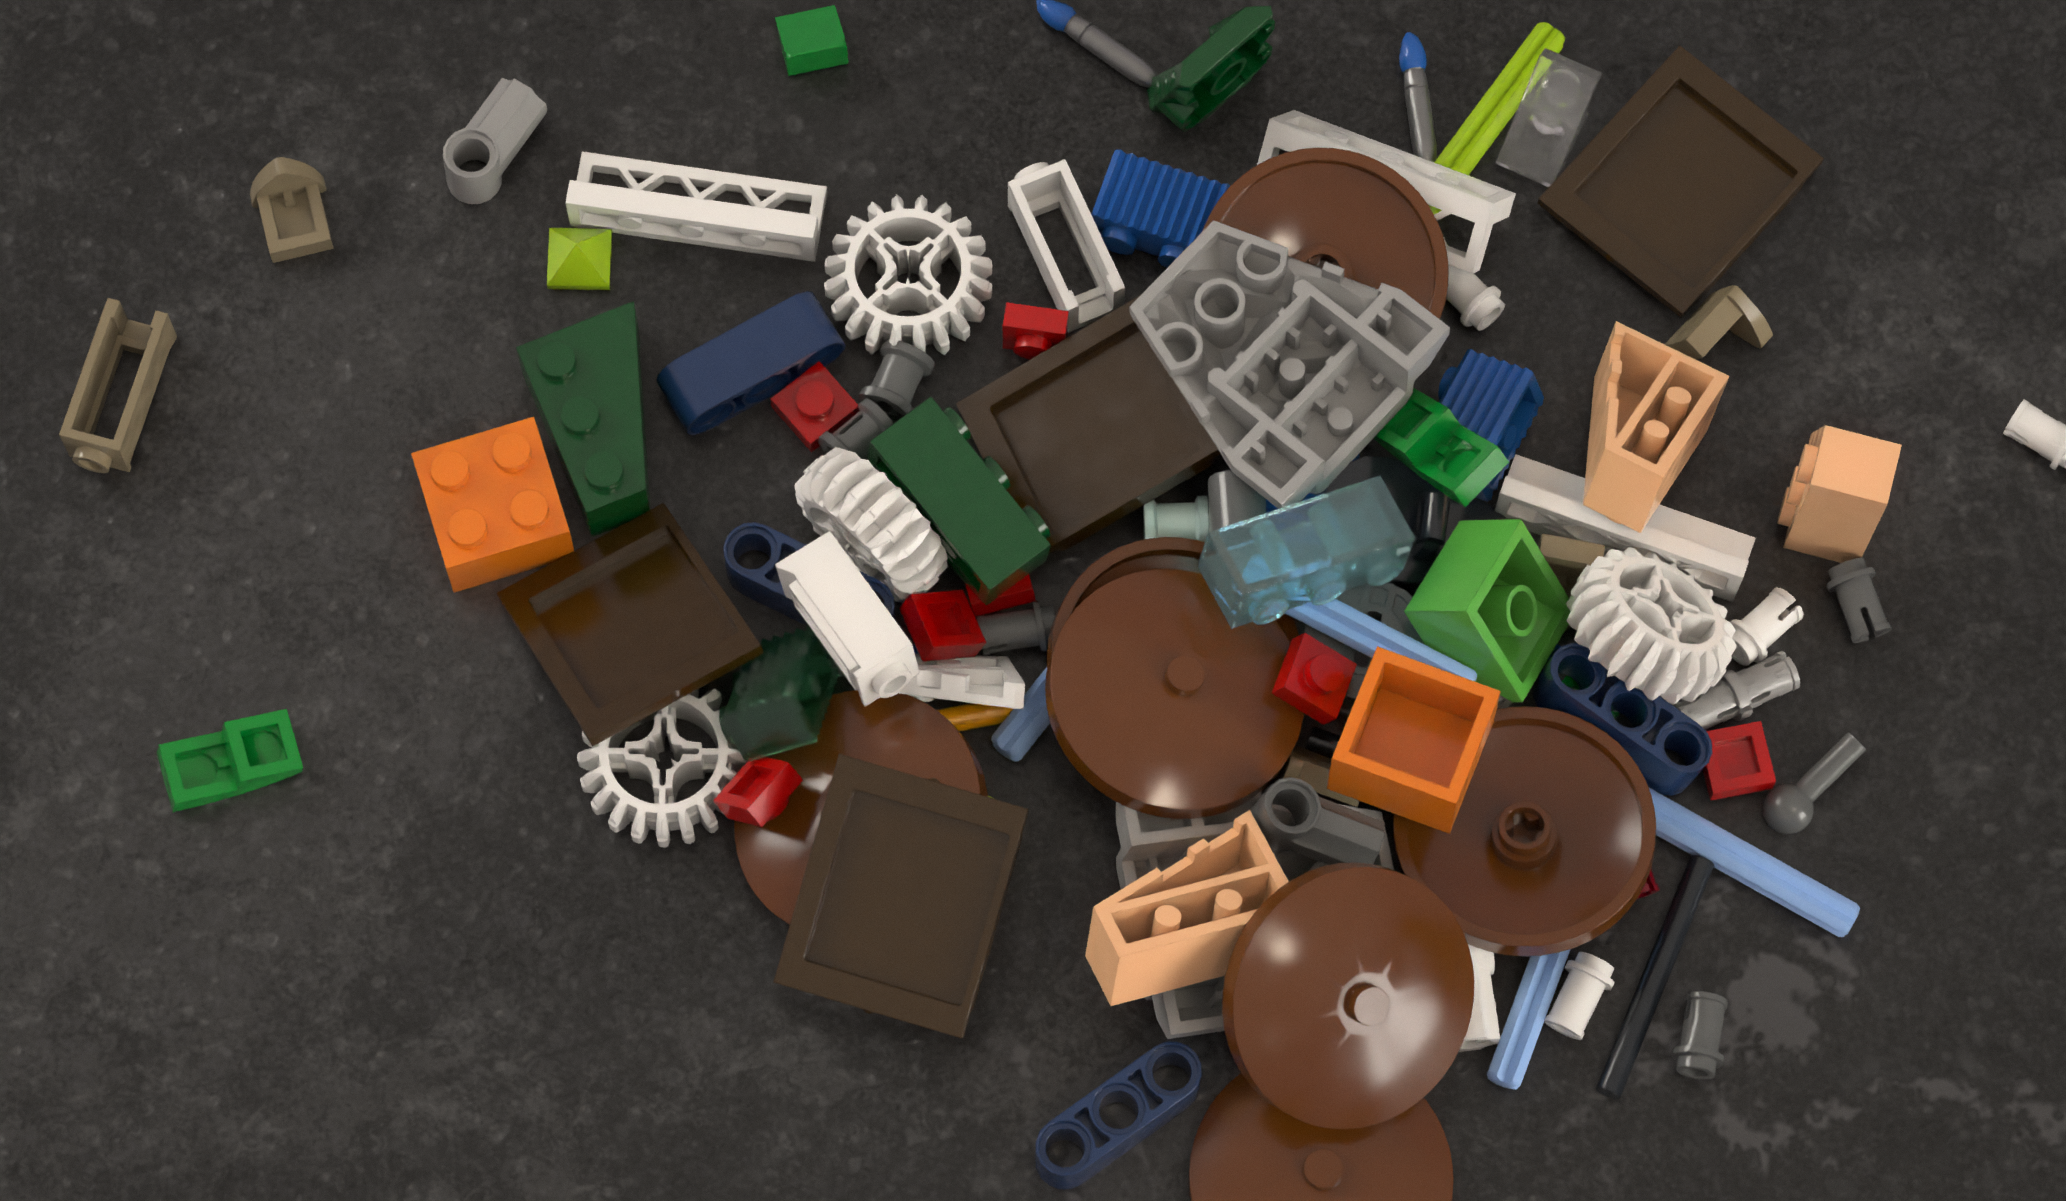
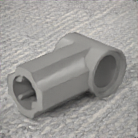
[443,78,547,204]

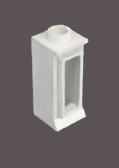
[1008,159,1125,333]
[775,531,920,707]

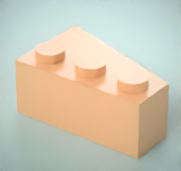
[1583,321,1730,533]
[1777,425,1902,563]
[1085,810,1289,1006]

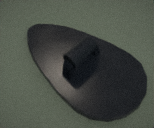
[1319,456,1507,585]

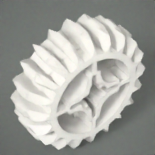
[824,194,992,355]
[794,447,948,603]
[1566,547,1737,705]
[577,688,752,848]

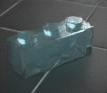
[1198,476,1415,629]

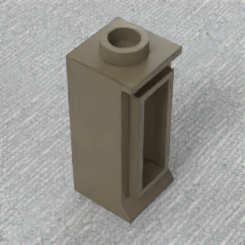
[59,298,177,473]

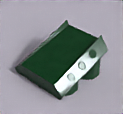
[1147,6,1275,132]

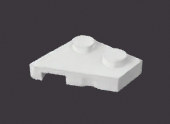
[899,654,1025,709]

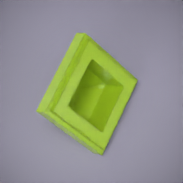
[547,228,612,290]

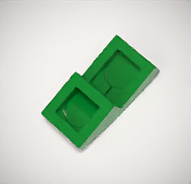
[1374,388,1509,507]
[157,709,303,812]

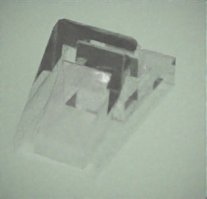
[1496,48,1602,187]

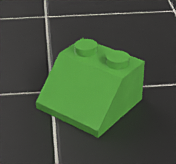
[1404,519,1570,702]

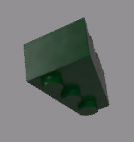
[516,301,650,537]
[868,397,1051,606]

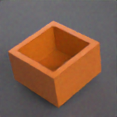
[411,417,574,593]
[1327,646,1501,834]

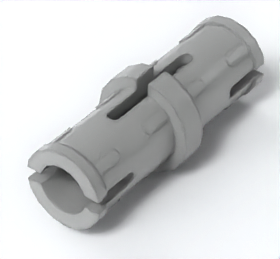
[1670,651,1800,731]

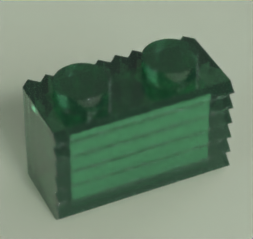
[719,625,840,762]

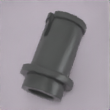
[1826,558,1892,643]
[977,600,1055,656]
[1671,991,1728,1079]

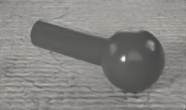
[1762,732,1866,834]

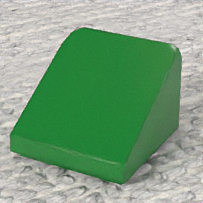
[775,5,848,76]

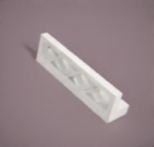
[1257,110,1516,274]
[565,152,827,262]
[1495,454,1756,602]

